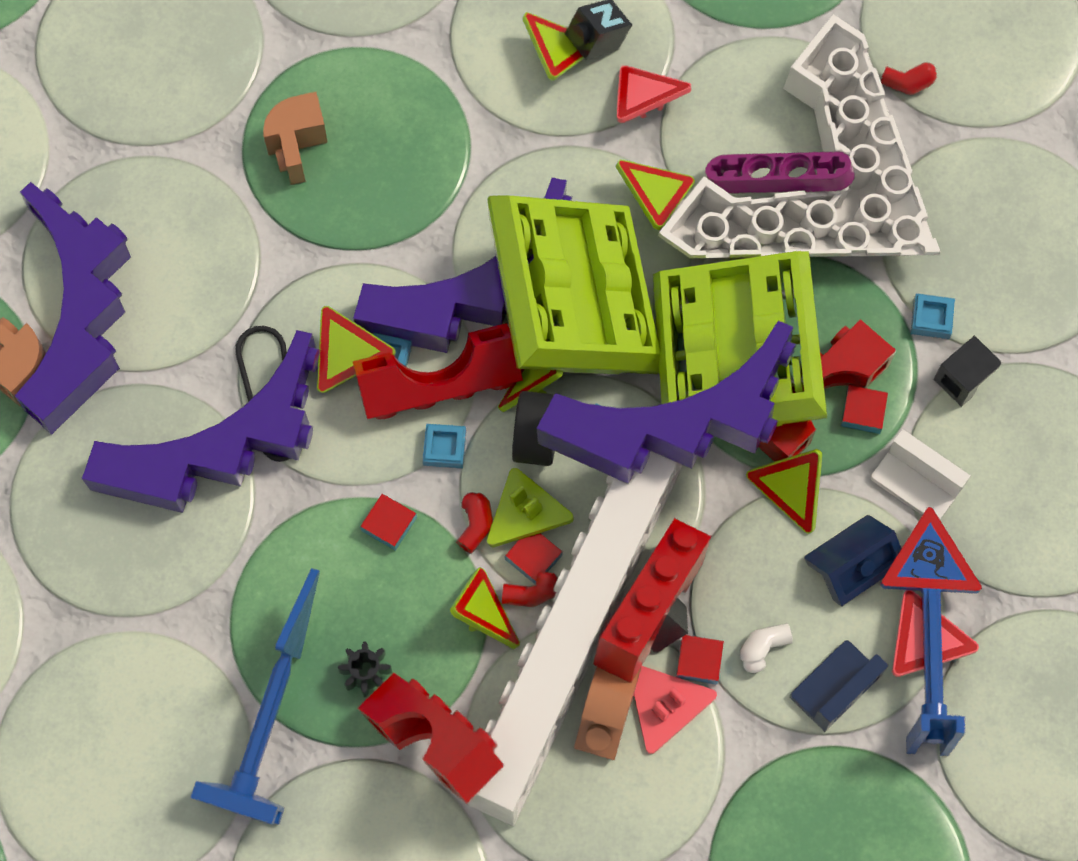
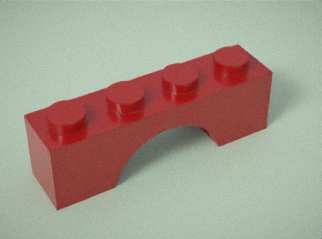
[759,319,896,462]
[352,323,523,419]
[593,518,711,683]
[358,673,505,804]

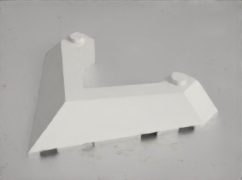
[658,14,940,258]

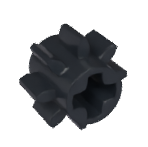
[338,641,392,697]

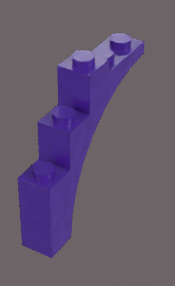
[353,177,572,353]
[15,182,131,435]
[537,321,796,484]
[82,330,320,513]

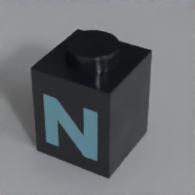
[565,0,632,60]

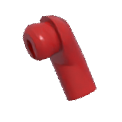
[880,62,937,95]
[456,492,493,554]
[501,572,558,607]

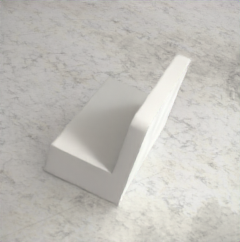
[871,429,971,519]

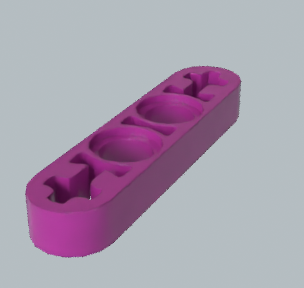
[705,152,855,193]

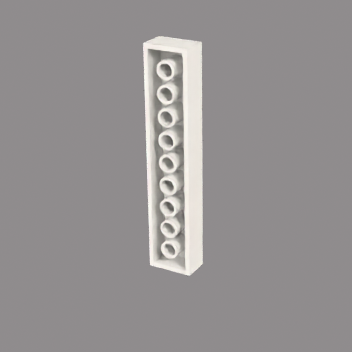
[467,449,683,827]

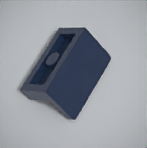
[804,515,902,606]
[790,640,889,732]

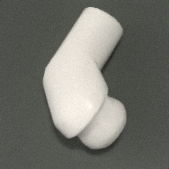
[740,623,793,673]

